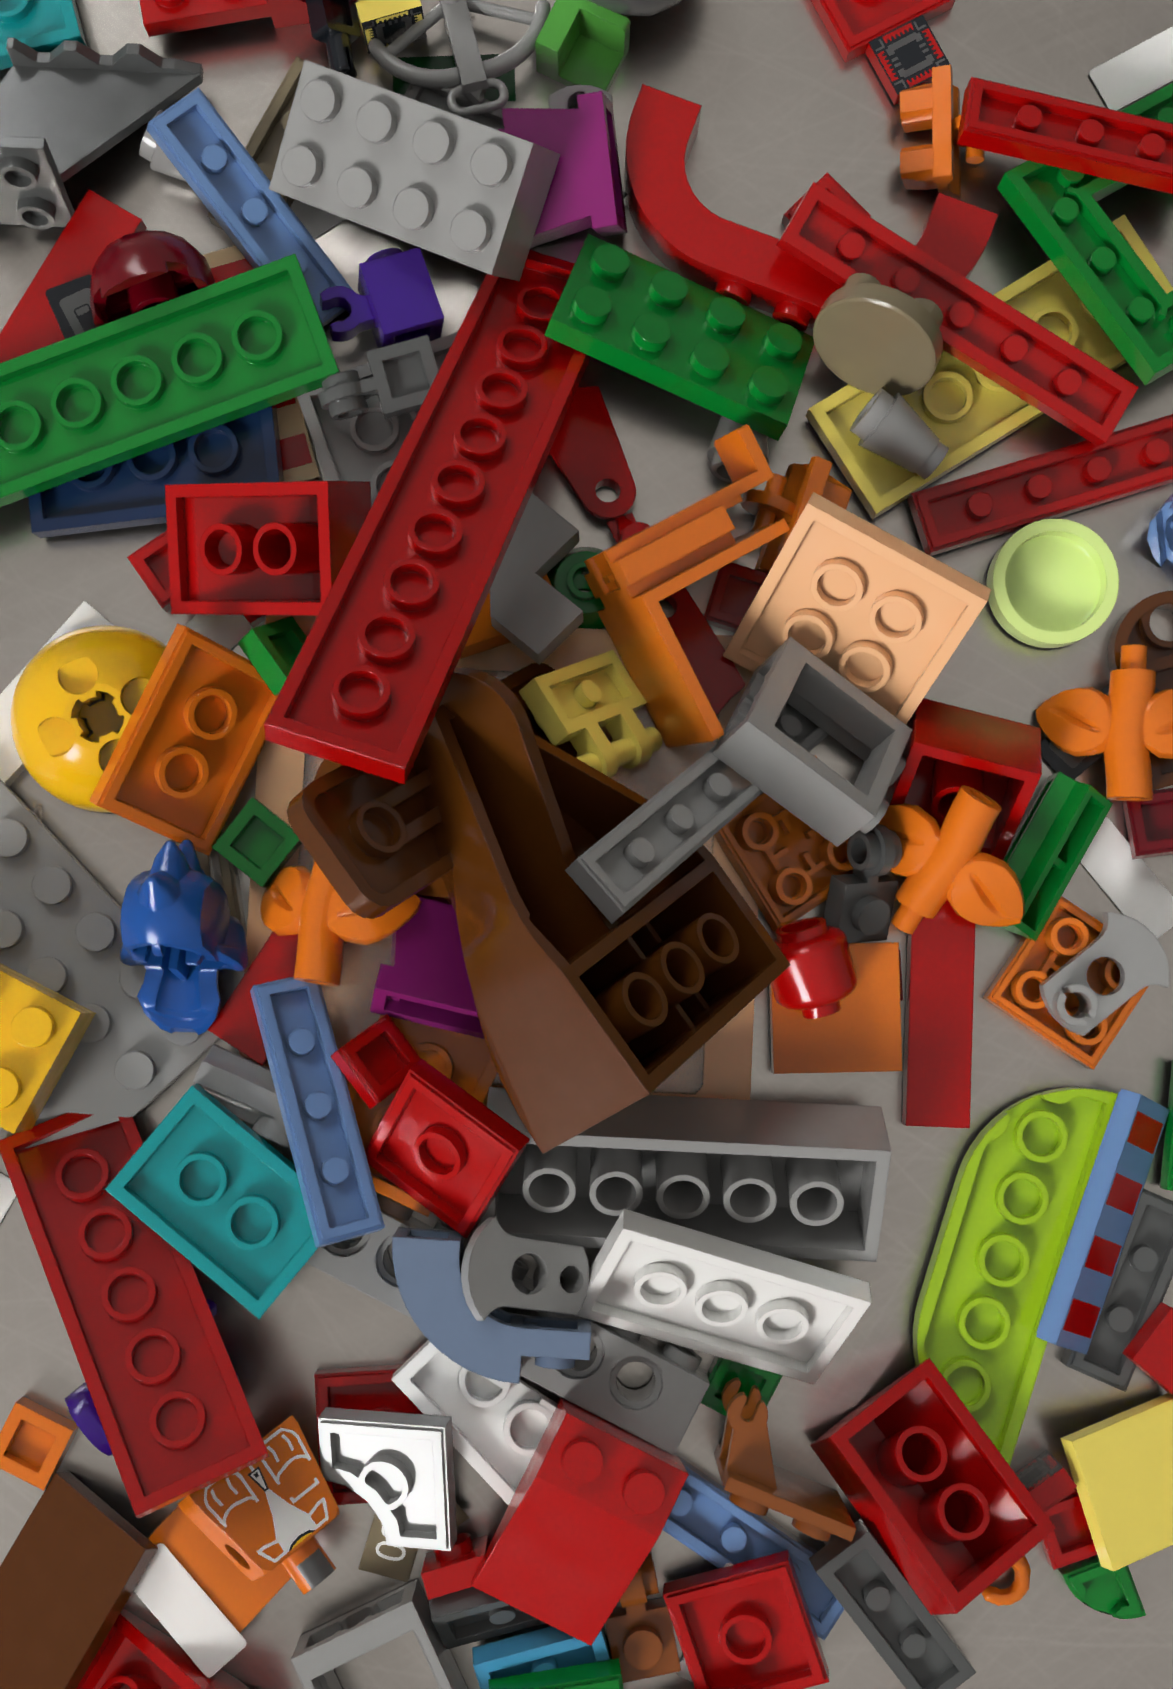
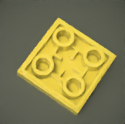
[1060,1393,1173,1572]

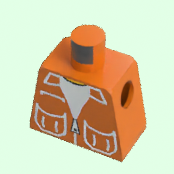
[177,1415,340,1595]

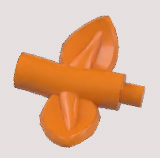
[1035,645,1173,801]
[878,785,1025,934]
[260,861,422,987]

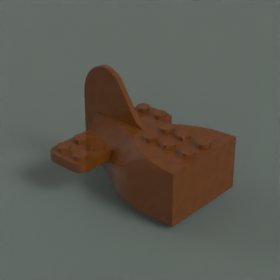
[287,663,791,1154]

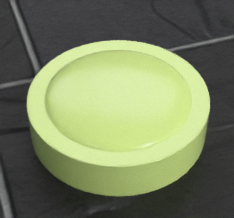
[986,519,1119,648]

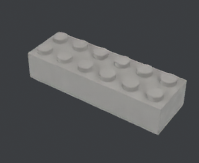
[481,1087,892,1262]

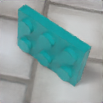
[105,1084,318,1319]

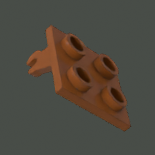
[714,1377,857,1542]

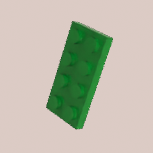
[544,233,814,441]

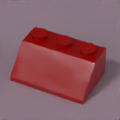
[810,1358,1056,1615]

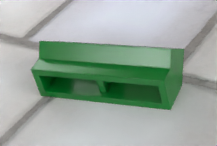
[1003,771,1113,941]

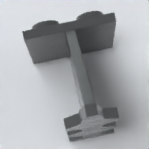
[0,37,204,230]

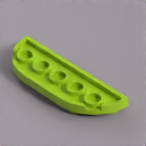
[913,1087,1118,1466]

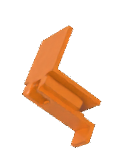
[584,424,790,748]

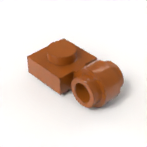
[605,1552,681,1683]

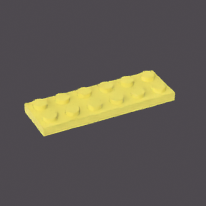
[806,214,1173,520]

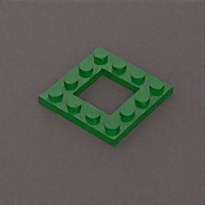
[997,83,1173,386]

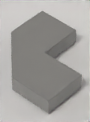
[490,493,583,665]

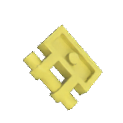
[519,650,663,778]

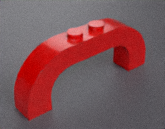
[624,84,998,330]

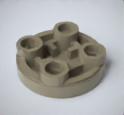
[813,273,943,396]

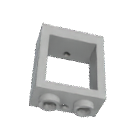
[712,637,912,847]
[291,1579,468,1689]

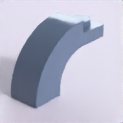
[392,1227,591,1384]

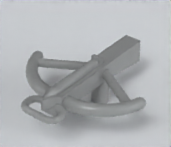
[368,0,550,117]

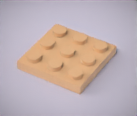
[723,492,991,724]

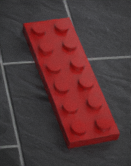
[0,1113,269,1519]

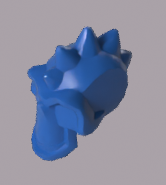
[120,839,248,1035]

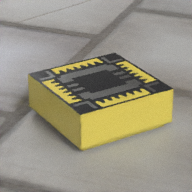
[355,0,427,54]

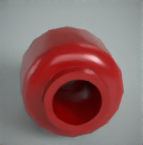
[771,917,857,1019]

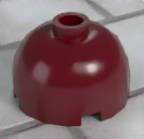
[90,230,216,327]

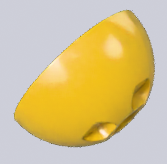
[11,625,166,813]

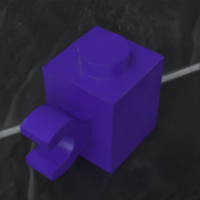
[320,247,444,348]

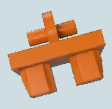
[900,64,985,200]
[741,456,852,574]

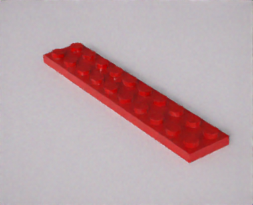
[264,250,591,785]

